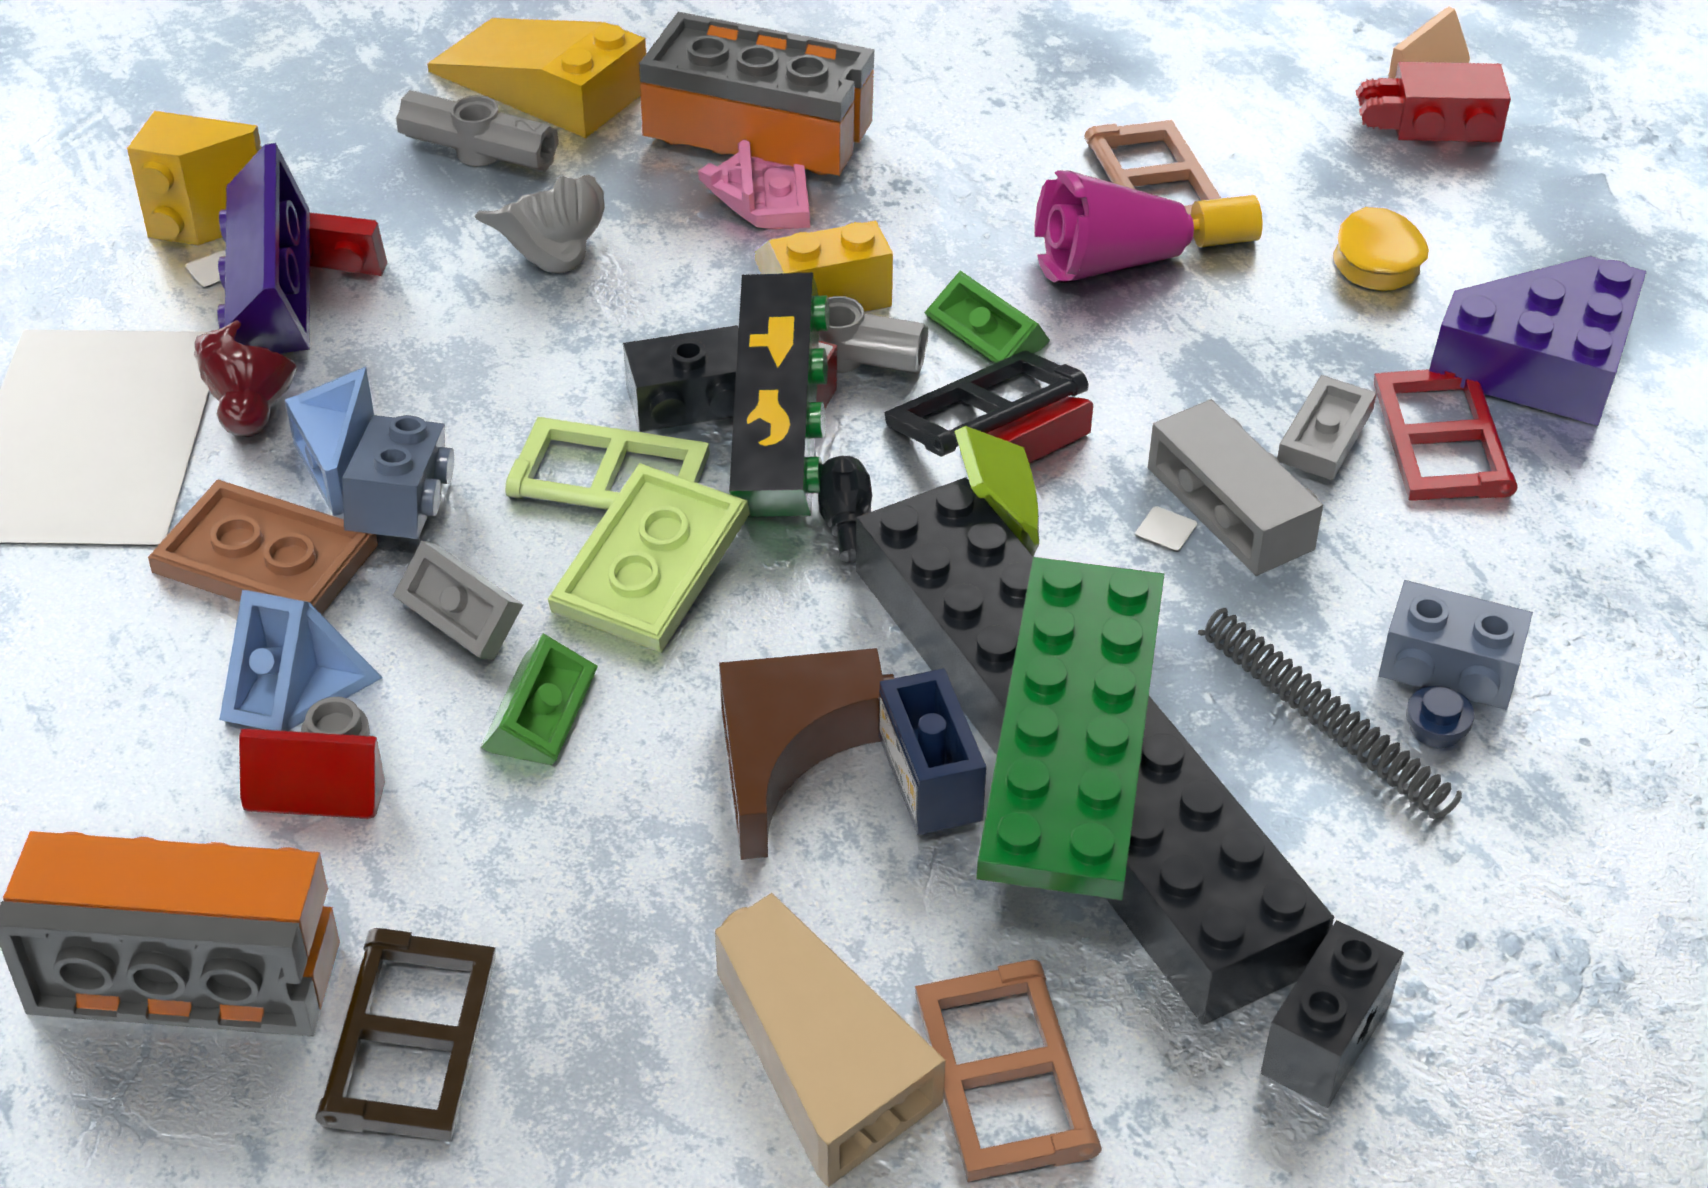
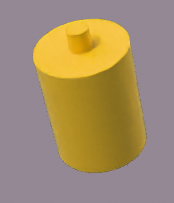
[1191,195,1263,248]

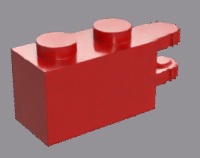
[1355,62,1511,142]

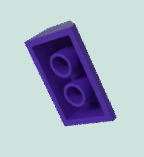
[217,143,310,354]

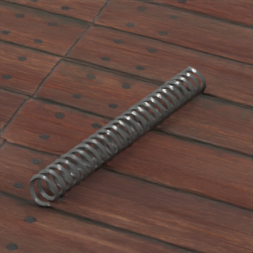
[1198,608,1462,819]

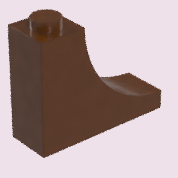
[719,648,894,860]

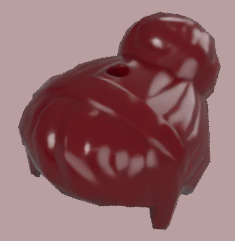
[194,320,297,437]

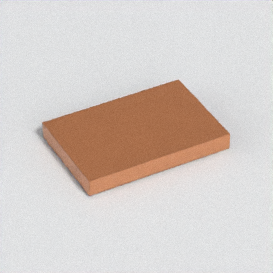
[148,479,378,615]

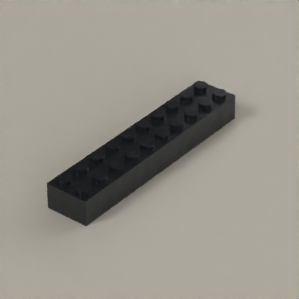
[856,477,1334,1025]

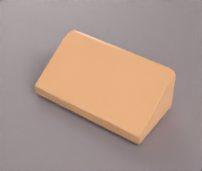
[1388,6,1470,78]

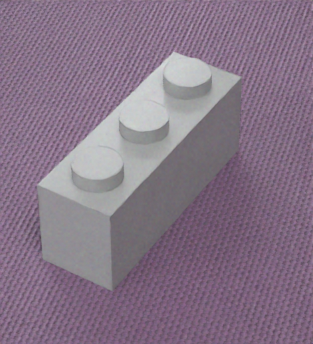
[1148,399,1323,576]

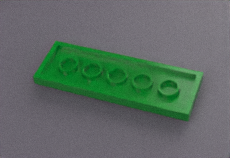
[976,557,1165,900]

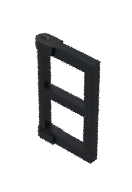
[884,350,1089,457]

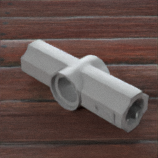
[396,90,558,172]
[819,296,928,374]

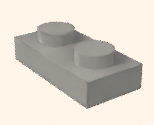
[1277,375,1377,480]
[393,541,524,660]

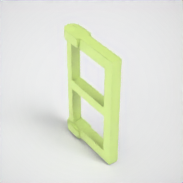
[505,417,710,510]

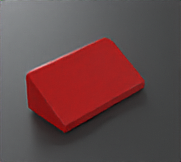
[986,396,1094,463]
[239,729,385,819]

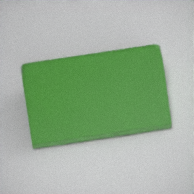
[924,270,1050,364]
[480,633,598,765]

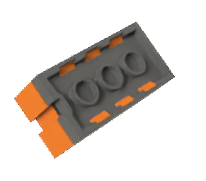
[639,12,875,176]
[0,831,340,1037]

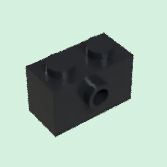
[623,325,739,432]

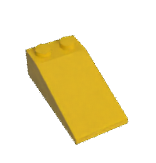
[427,18,646,138]

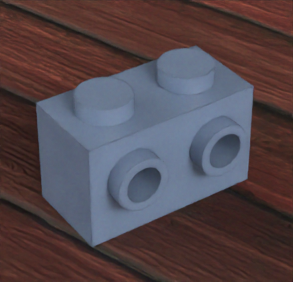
[342,415,454,539]
[1378,580,1533,710]

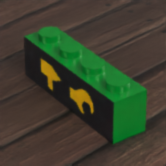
[729,272,830,517]

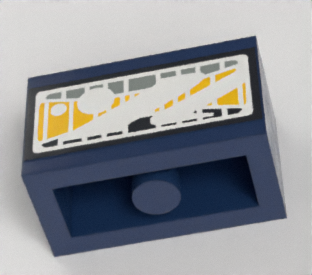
[878,668,987,835]

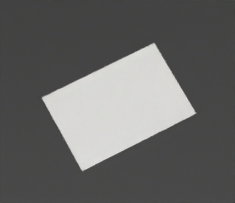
[0,329,209,545]

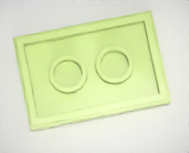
[548,463,750,653]

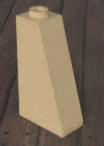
[715,893,945,1187]

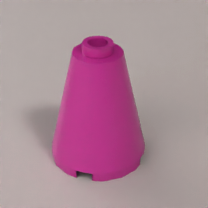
[1034,170,1194,282]

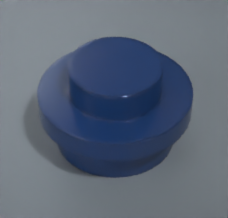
[1406,686,1474,748]

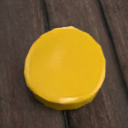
[1333,207,1429,291]

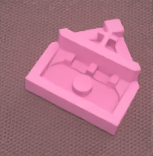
[698,140,810,229]

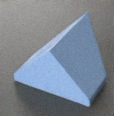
[285,367,374,516]
[219,590,383,731]

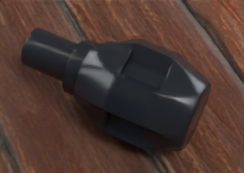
[818,456,872,563]

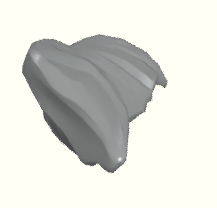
[475,175,605,274]

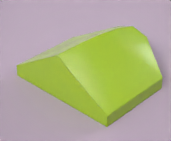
[954,426,1039,557]

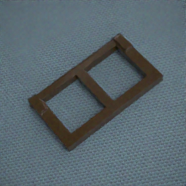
[315,928,495,1142]

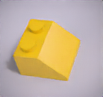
[127,111,262,245]
[755,220,893,312]

